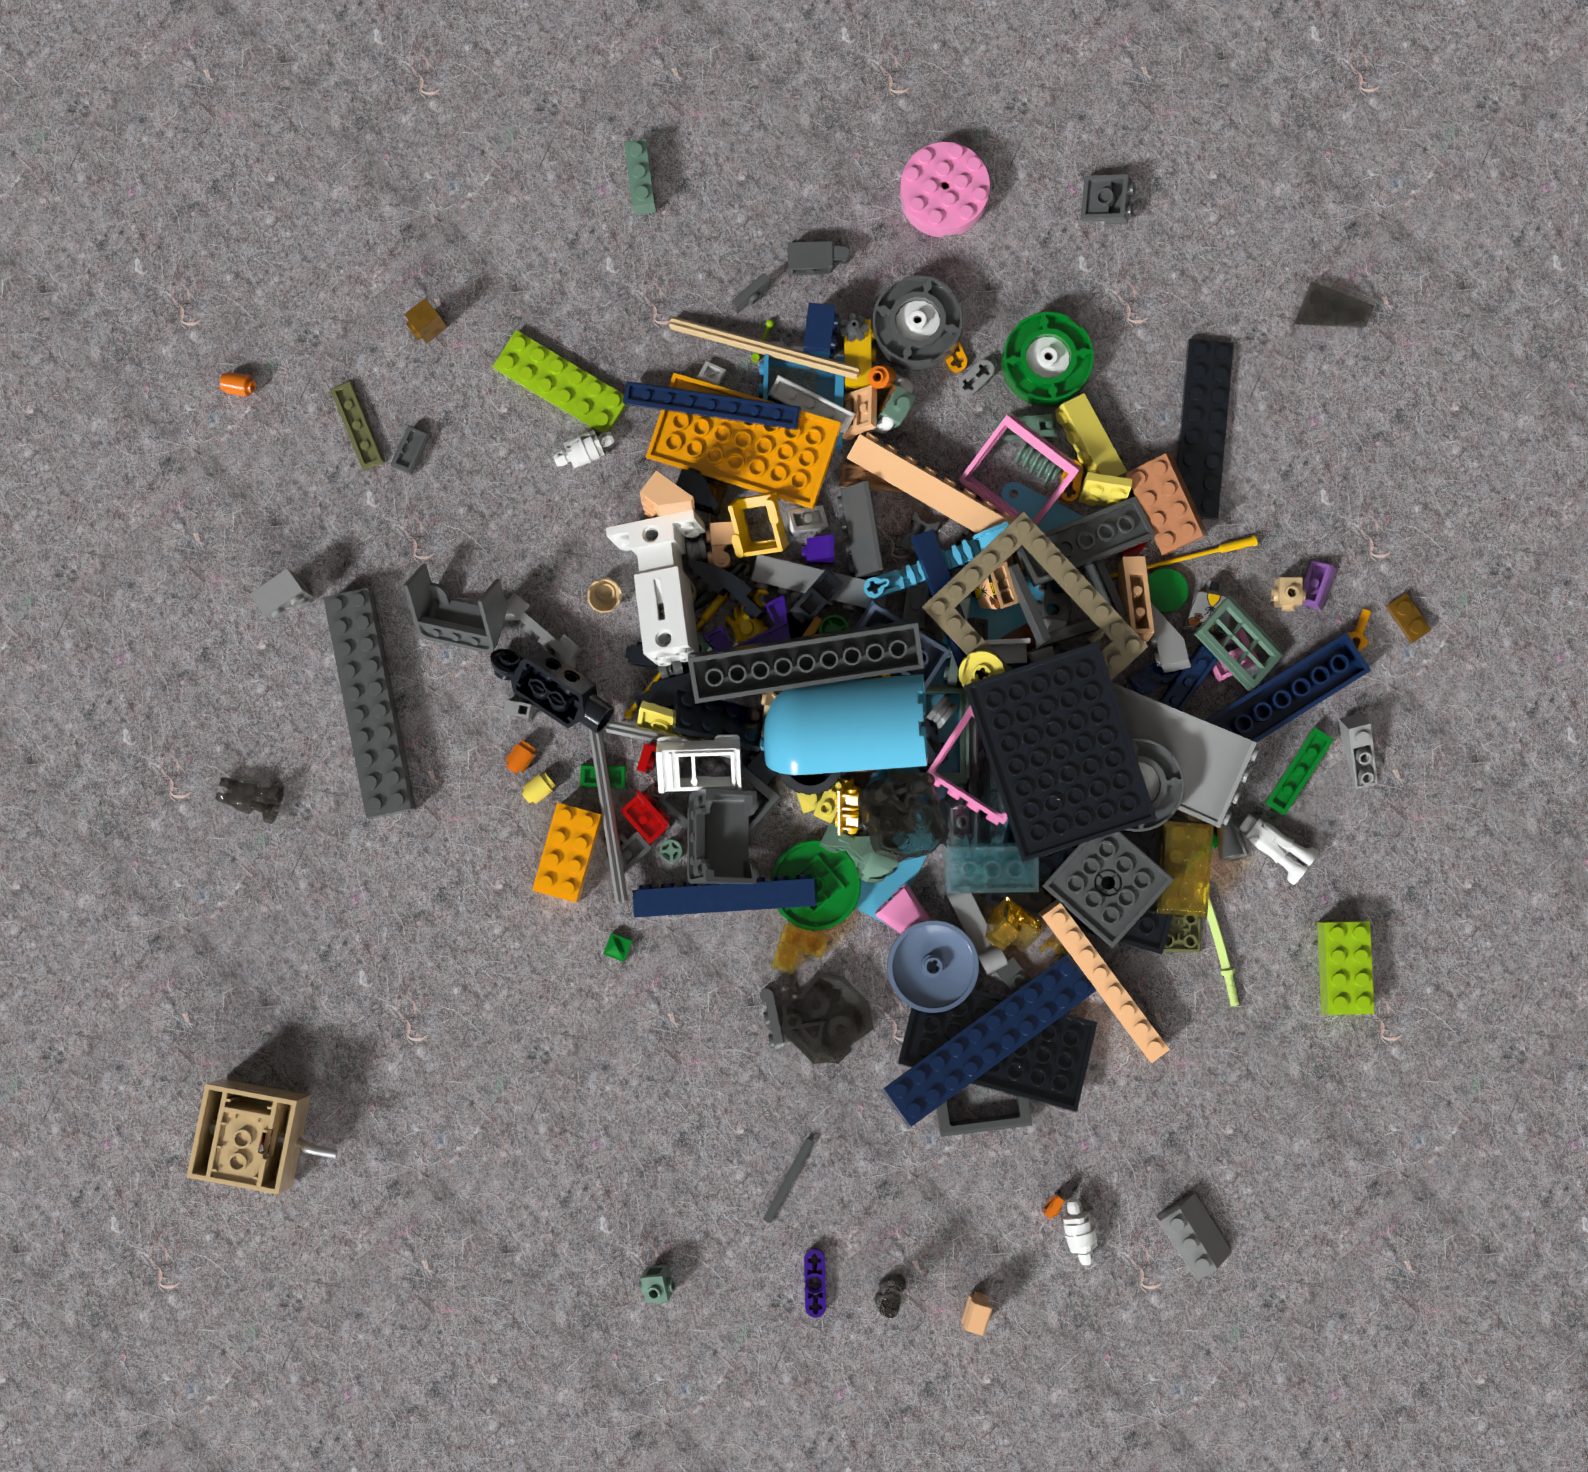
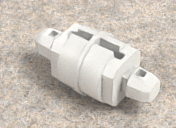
[553,430,615,468]
[1063,1199,1098,1265]

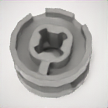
[926,694,959,729]

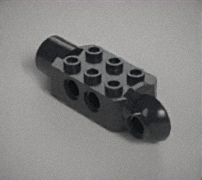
[490,648,615,734]

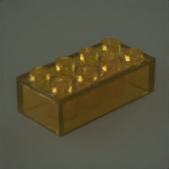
[1157,821,1214,917]

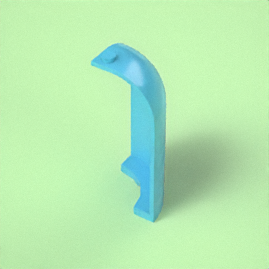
[760,674,928,775]

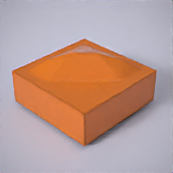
[1042,1193,1065,1219]

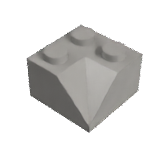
[250,568,314,619]

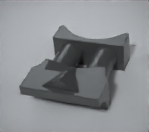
[899,511,940,555]

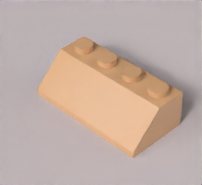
[640,471,695,519]

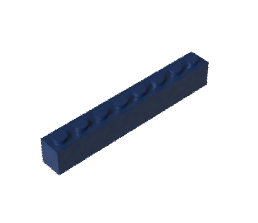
[632,874,818,917]

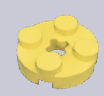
[958,650,1005,689]

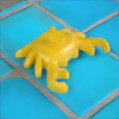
[725,589,769,644]

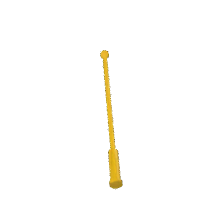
[1110,535,1258,579]
[624,592,729,719]

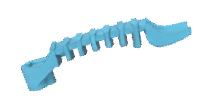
[864,521,1009,600]

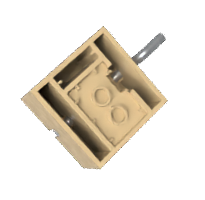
[187,1079,338,1194]

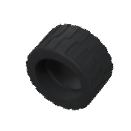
[779,772,843,795]

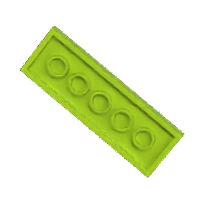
[493,330,626,434]

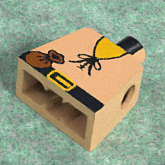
[971,562,1019,609]

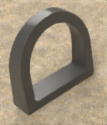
[936,1096,1032,1137]

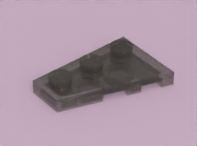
[1293,282,1374,328]

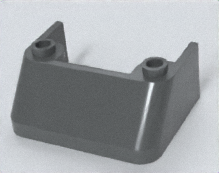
[404,564,507,653]

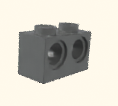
[1036,579,1071,622]

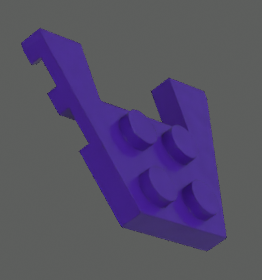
[704,595,790,649]

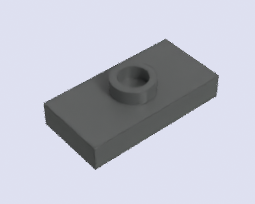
[732,273,770,314]
[390,425,430,475]
[995,956,1032,993]

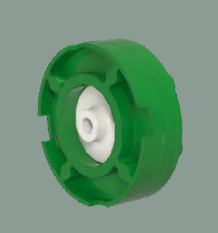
[1001,312,1094,407]

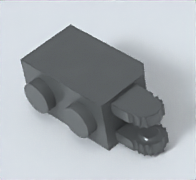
[787,239,850,276]

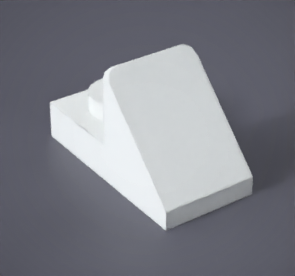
[786,505,829,537]

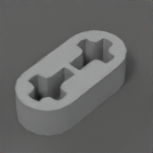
[958,360,994,397]

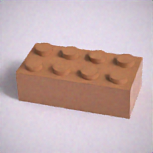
[1125,453,1209,555]

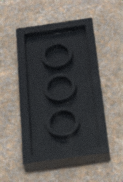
[672,689,762,752]

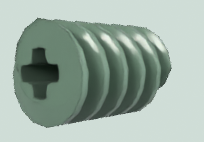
[1015,442,1061,483]

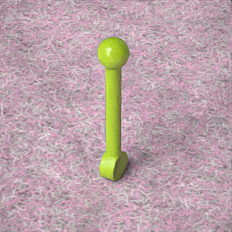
[751,319,775,363]

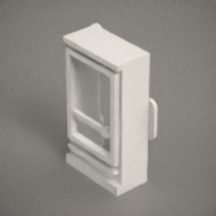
[656,734,742,793]

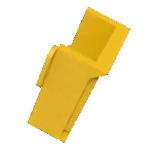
[728,492,789,558]

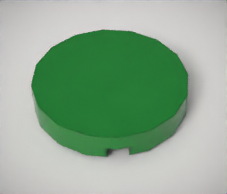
[1148,568,1188,614]

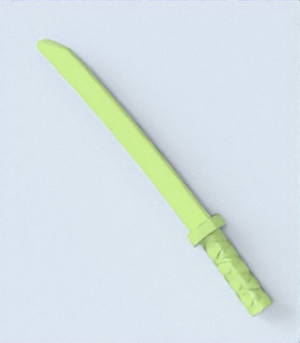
[1195,882,1239,1006]

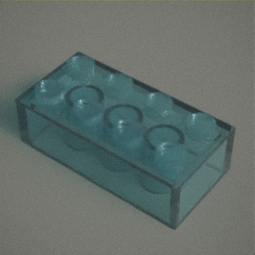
[944,843,1039,894]

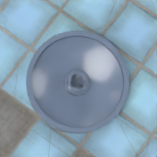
[887,920,979,1013]

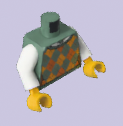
[869,374,916,434]

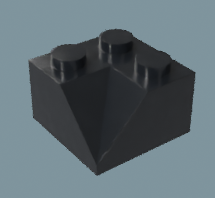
[676,468,727,517]

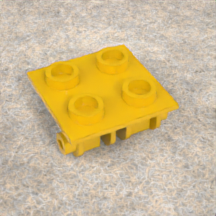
[835,778,859,835]

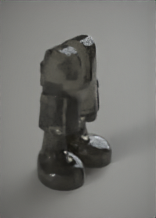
[215,777,284,824]
[874,1273,907,1318]

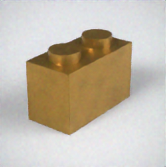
[404,298,447,344]

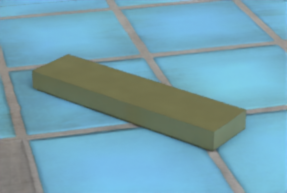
[330,381,385,472]

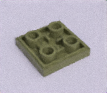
[1163,906,1201,953]

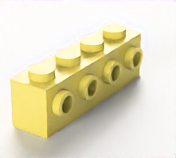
[1054,393,1127,477]

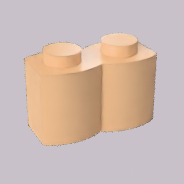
[961,1292,993,1336]

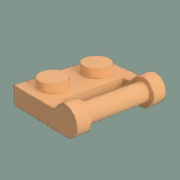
[842,385,877,440]

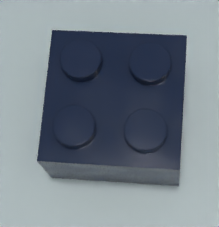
[803,302,839,359]

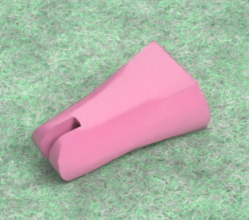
[874,883,932,933]

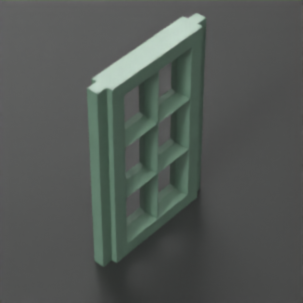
[1194,596,1284,692]

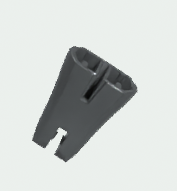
[1217,804,1252,862]

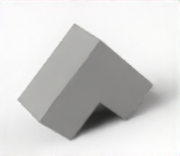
[503,700,535,720]

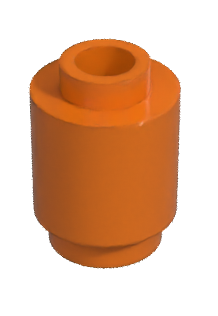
[868,366,896,389]
[220,371,256,397]
[504,739,537,774]

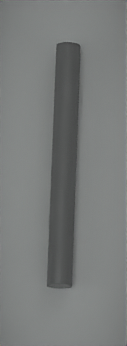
[763,1137,815,1223]

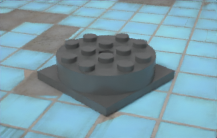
[1043,832,1174,949]

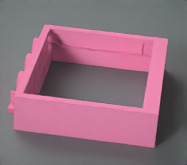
[959,413,1082,526]
[926,705,1008,825]

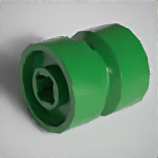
[819,615,849,634]

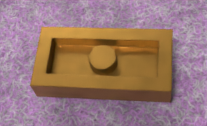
[1385,593,1431,643]

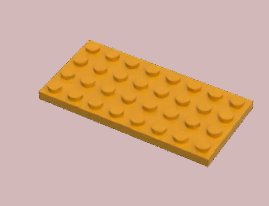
[646,373,842,510]

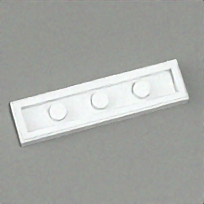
[768,375,856,434]

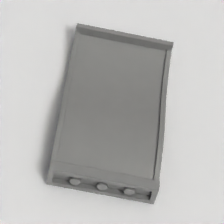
[1112,682,1260,828]

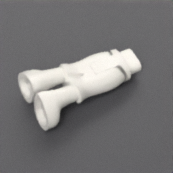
[1239,814,1319,885]

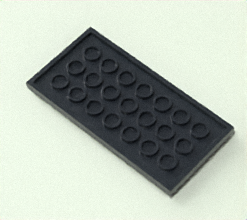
[897,989,1097,1113]

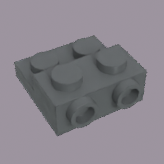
[1080,174,1136,224]

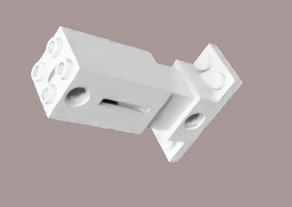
[606,510,706,666]

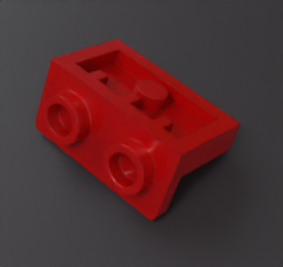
[636,741,657,774]

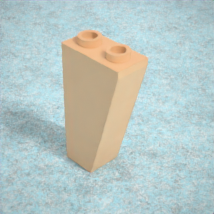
[1118,556,1154,644]

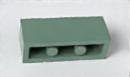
[624,139,656,215]

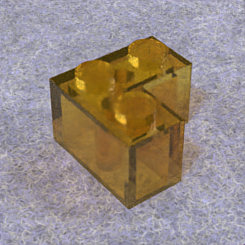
[985,897,1042,952]
[771,923,828,974]

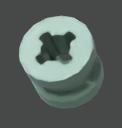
[660,839,683,862]

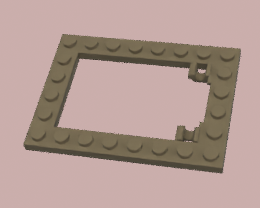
[922,512,1149,681]

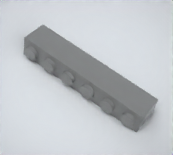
[751,555,887,612]

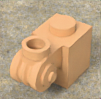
[706,522,735,569]

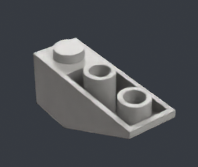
[1151,603,1191,673]
[1339,713,1378,789]

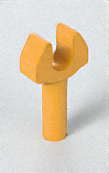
[1347,609,1371,651]

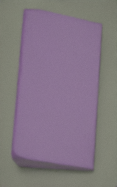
[1302,560,1336,611]

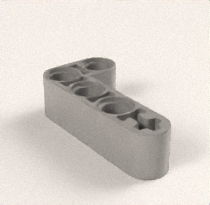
[946,884,1008,975]

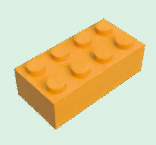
[532,802,603,903]

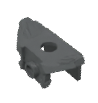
[929,784,972,858]

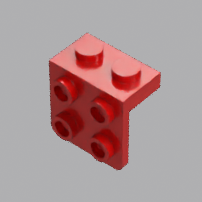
[620,790,670,844]

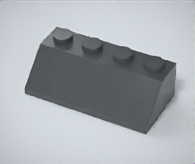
[837,481,883,580]

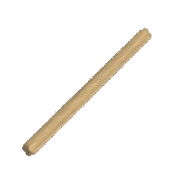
[669,317,860,379]

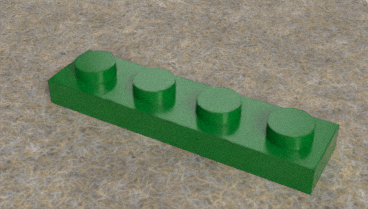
[1264,727,1334,815]

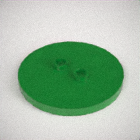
[771,840,861,931]

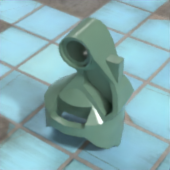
[820,823,899,883]

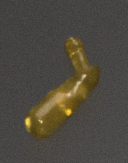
[1039,940,1068,956]

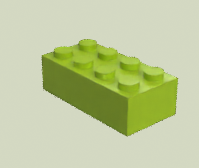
[1317,921,1374,1015]

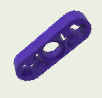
[804,1248,826,1318]

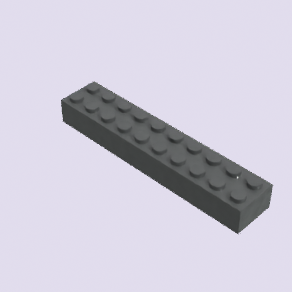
[323,588,416,819]
[688,619,924,704]

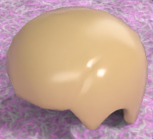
[587,577,622,613]

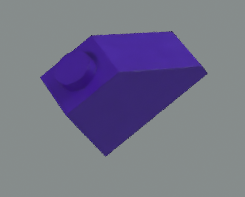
[802,534,834,564]

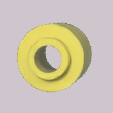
[521,772,556,804]

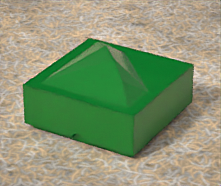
[603,933,633,962]

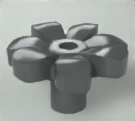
[840,313,868,342]

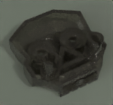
[859,771,950,862]
[781,971,874,1064]

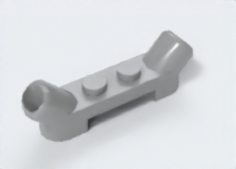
[504,592,582,670]

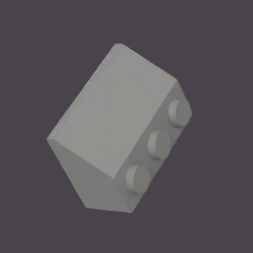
[1156,1192,1232,1281]

